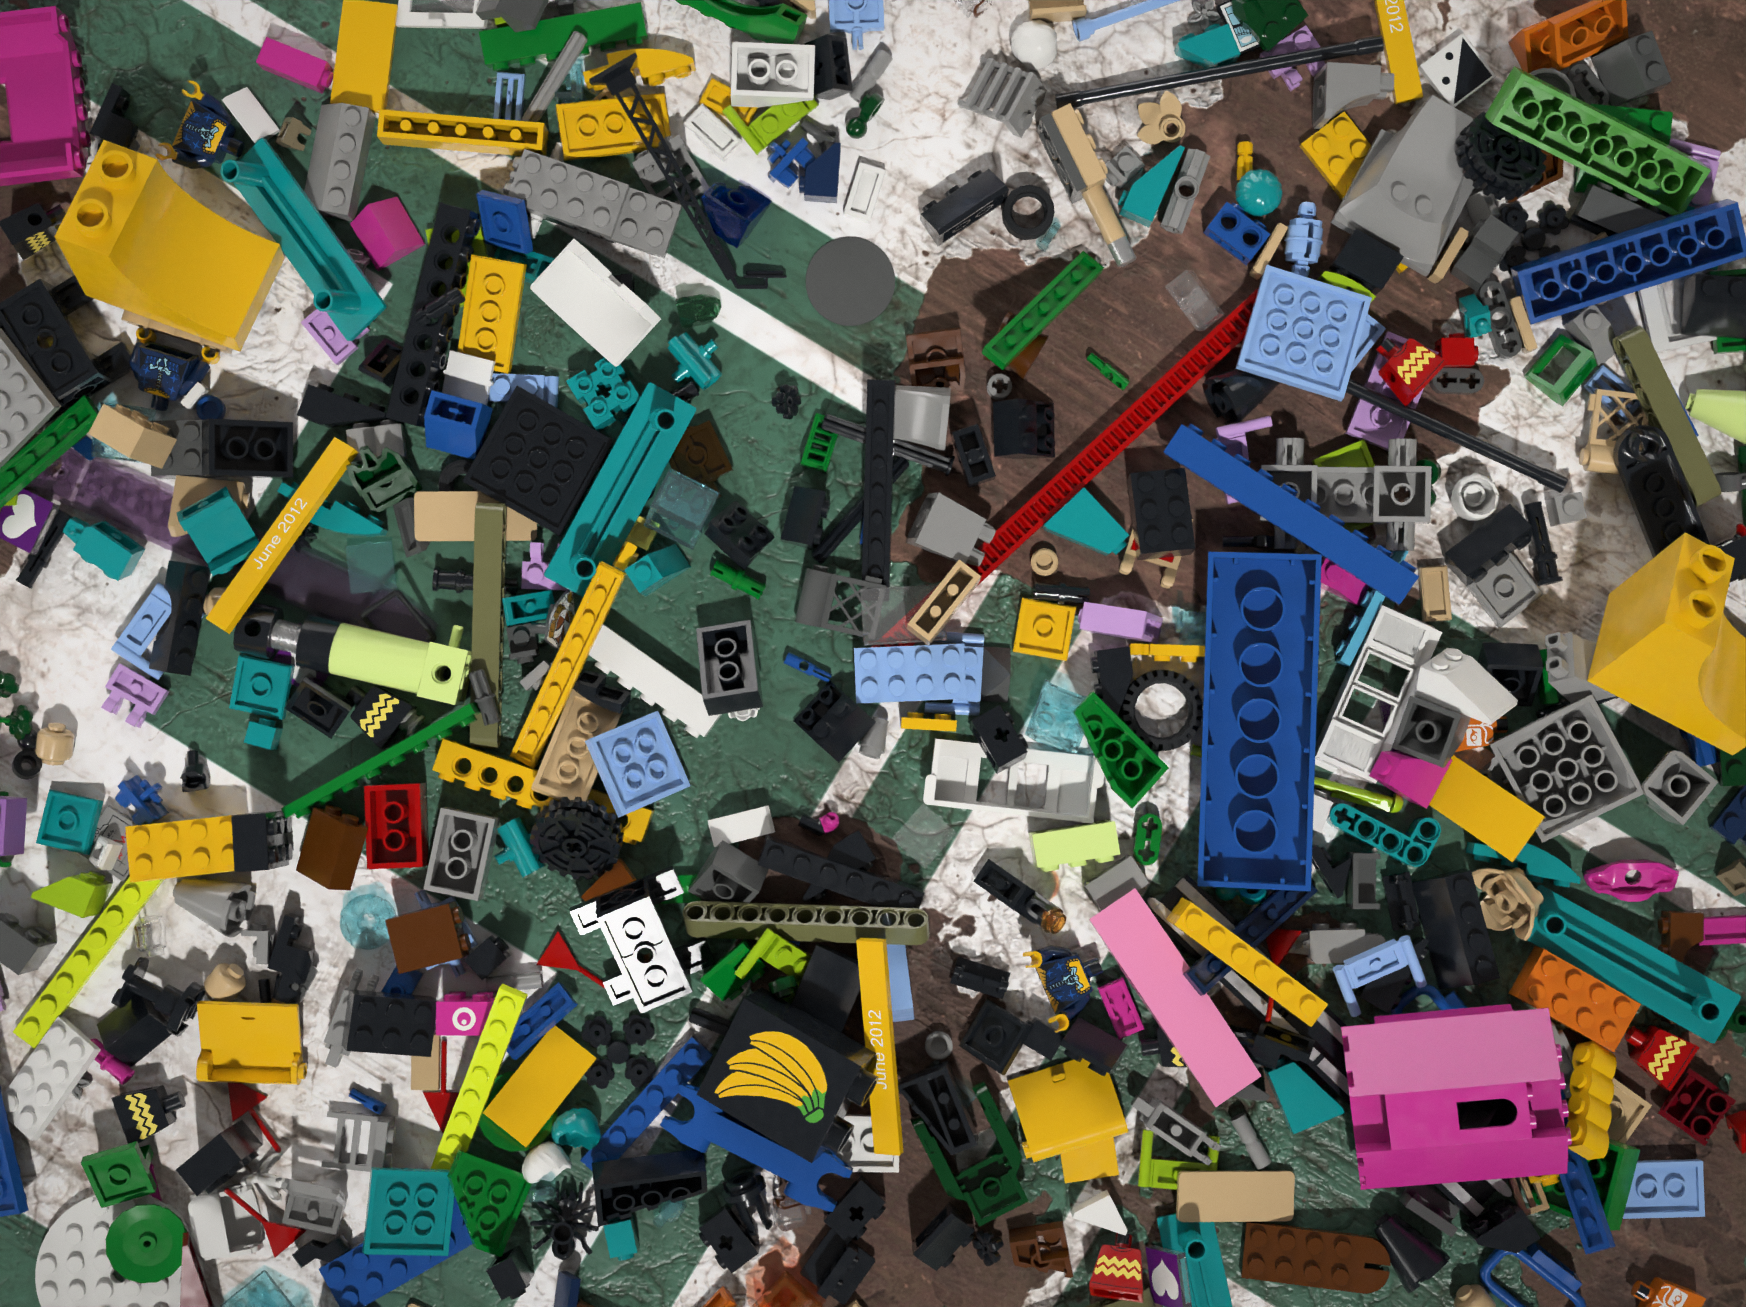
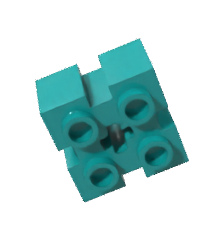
[566,358,640,432]

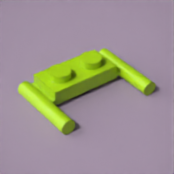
[722,98,819,155]
[734,928,811,1004]
[1138,1130,1220,1190]

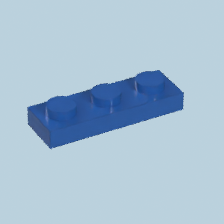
[507,982,578,1060]

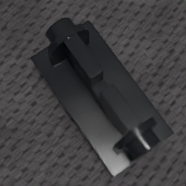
[1382,872,1420,931]
[950,957,1011,999]

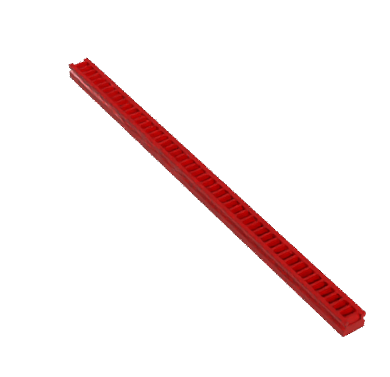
[870,287,1259,648]

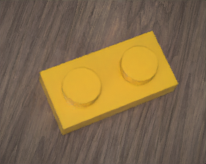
[612,541,639,571]
[901,712,957,732]

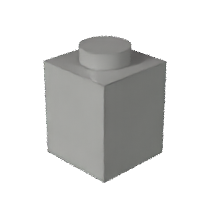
[1545,492,1587,527]

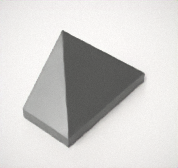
[393,497,431,557]
[980,646,1011,703]

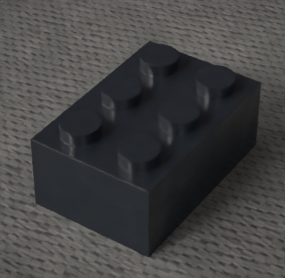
[202,419,293,479]
[1127,468,1195,560]
[696,620,763,716]
[231,811,293,872]
[342,990,437,1057]
[176,1120,263,1196]

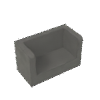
[1346,852,1380,909]

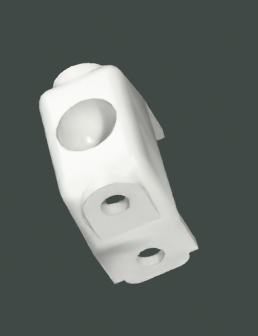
[188,1183,264,1261]

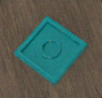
[229,654,295,720]
[36,789,103,855]

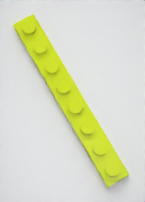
[13,877,164,1049]
[430,983,528,1170]

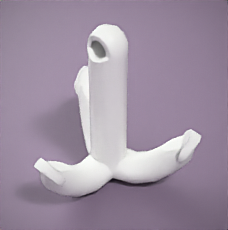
[240,1153,285,1202]

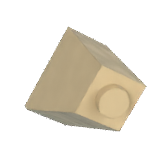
[168,475,250,537]

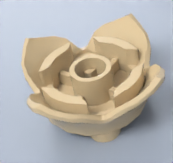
[1472,867,1544,941]

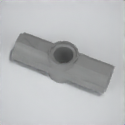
[1160,148,1210,235]

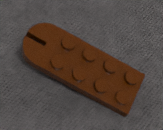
[1241,1222,1390,1294]

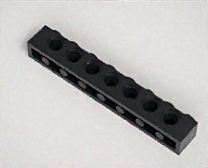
[386,203,480,428]

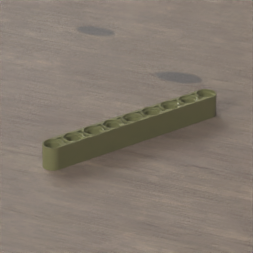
[470,502,506,748]
[683,901,930,945]

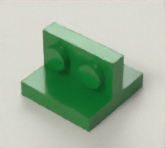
[81,1141,157,1208]

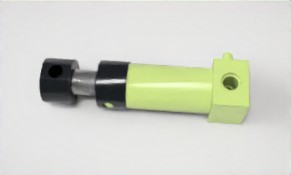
[233,601,472,706]

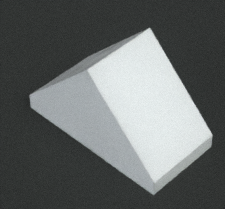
[1070,1190,1127,1236]

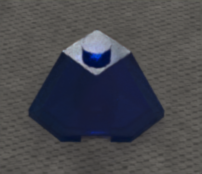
[701,182,772,248]

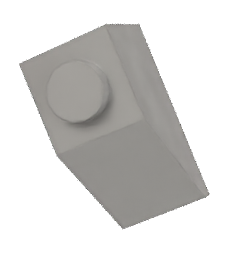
[1563,305,1616,368]

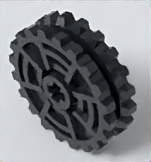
[1455,112,1547,201]
[530,797,624,879]

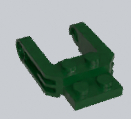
[910,1081,1029,1227]

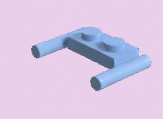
[488,373,559,408]
[111,582,205,680]
[924,631,984,716]
[1333,935,1427,1017]

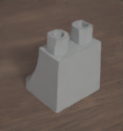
[1312,62,1394,129]
[894,385,951,450]
[906,493,996,566]
[1545,632,1615,703]
[1641,750,1718,825]

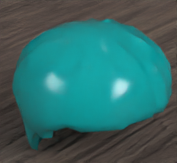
[1235,169,1282,217]
[551,1108,601,1150]

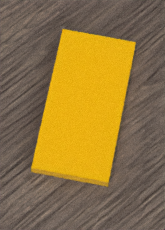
[330,0,398,113]
[555,93,671,161]
[458,254,527,373]
[1429,755,1545,862]
[483,1025,597,1148]

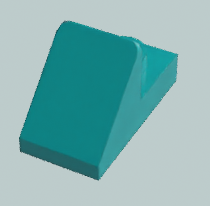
[502,590,554,626]

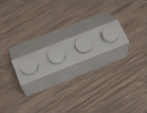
[304,103,376,222]

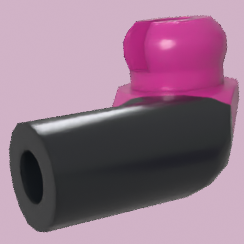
[798,812,839,836]

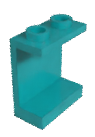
[176,487,260,576]

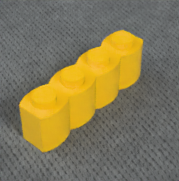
[1566,1041,1617,1160]

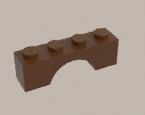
[1658,911,1704,1024]

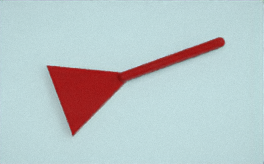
[1265,929,1302,1022]
[536,931,605,988]
[224,1188,306,1258]

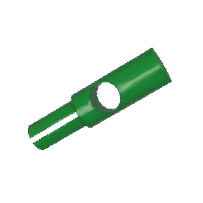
[1087,353,1130,391]

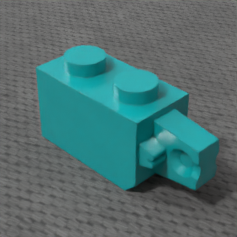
[63,517,145,581]

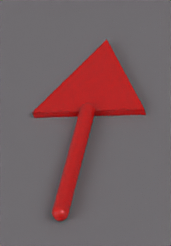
[423,1040,459,1133]
[228,1082,281,1153]

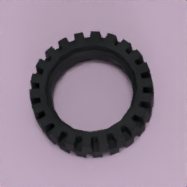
[1120,670,1203,751]

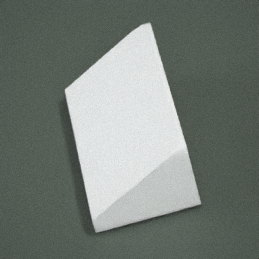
[222,87,280,144]

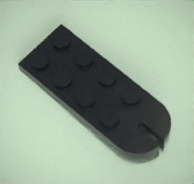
[1613,425,1710,558]

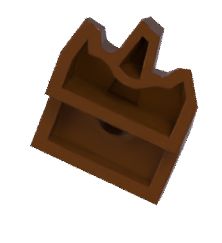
[906,327,966,392]

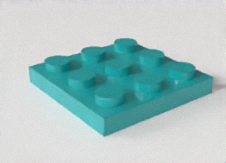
[362,1167,454,1256]

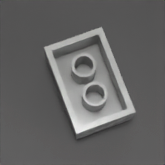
[423,807,500,901]

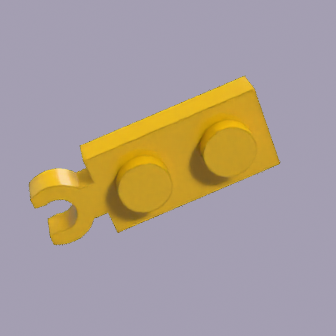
[1128,643,1205,663]

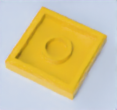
[1012,598,1076,661]

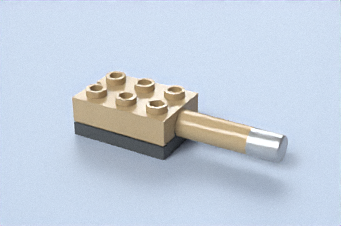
[1036,103,1137,268]

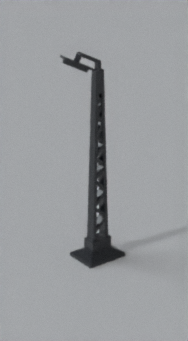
[589,52,787,289]

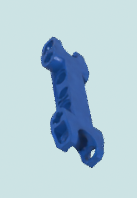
[660,1082,853,1212]

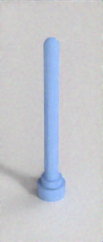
[1072,0,1180,42]

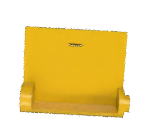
[196,1001,307,1085]
[1008,1058,1128,1163]

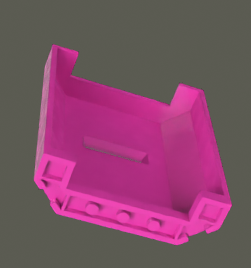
[0,6,91,186]

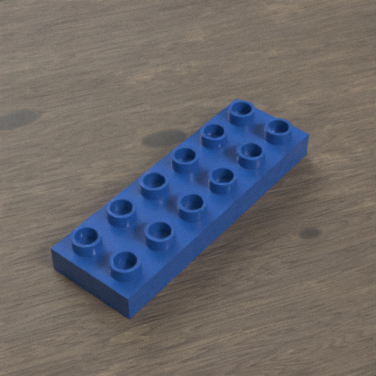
[1198,552,1322,891]

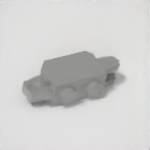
[1288,922,1386,964]
[324,968,379,1068]
[1130,1094,1222,1166]

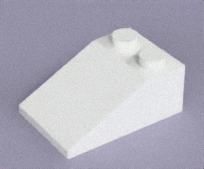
[731,42,815,108]
[1415,648,1518,725]

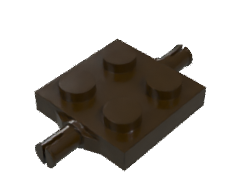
[669,420,733,501]

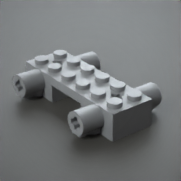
[1260,438,1432,551]

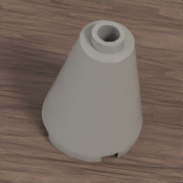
[173,878,255,937]

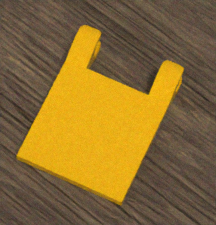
[1060,1137,1119,1183]

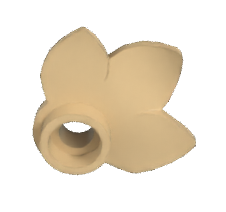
[1137,91,1186,144]

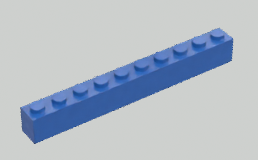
[1164,423,1419,605]

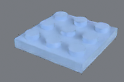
[585,711,691,818]

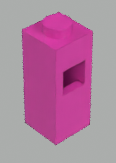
[256,37,334,94]

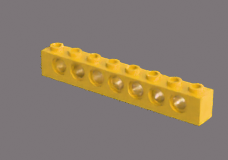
[432,739,654,845]

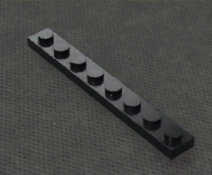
[861,379,896,601]

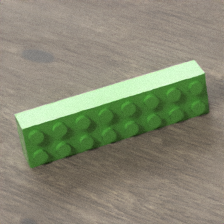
[1485,66,1711,216]

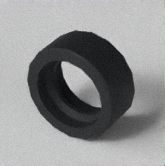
[1002,185,1055,240]

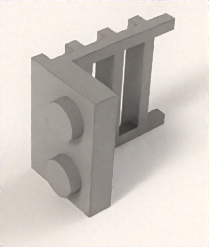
[957,57,1047,138]
[632,134,715,205]
[321,1111,397,1172]
[280,1178,348,1236]

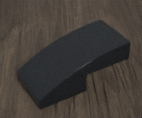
[573,669,631,714]

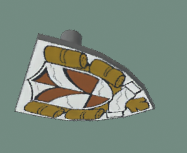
[530,590,575,651]

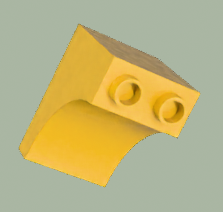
[54,140,285,352]
[1587,533,1746,755]

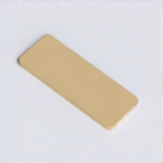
[414,491,537,541]
[1176,1170,1295,1222]

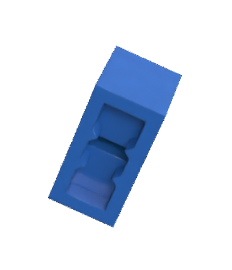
[1203,202,1270,266]

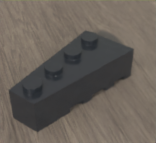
[592,1149,708,1227]

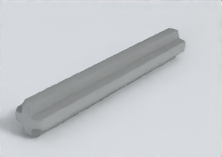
[521,31,587,122]

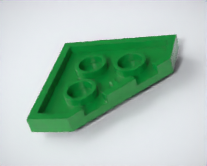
[447,1150,532,1257]

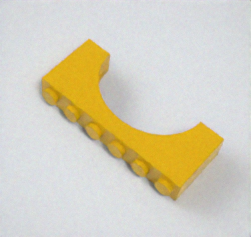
[1166,897,1328,1027]

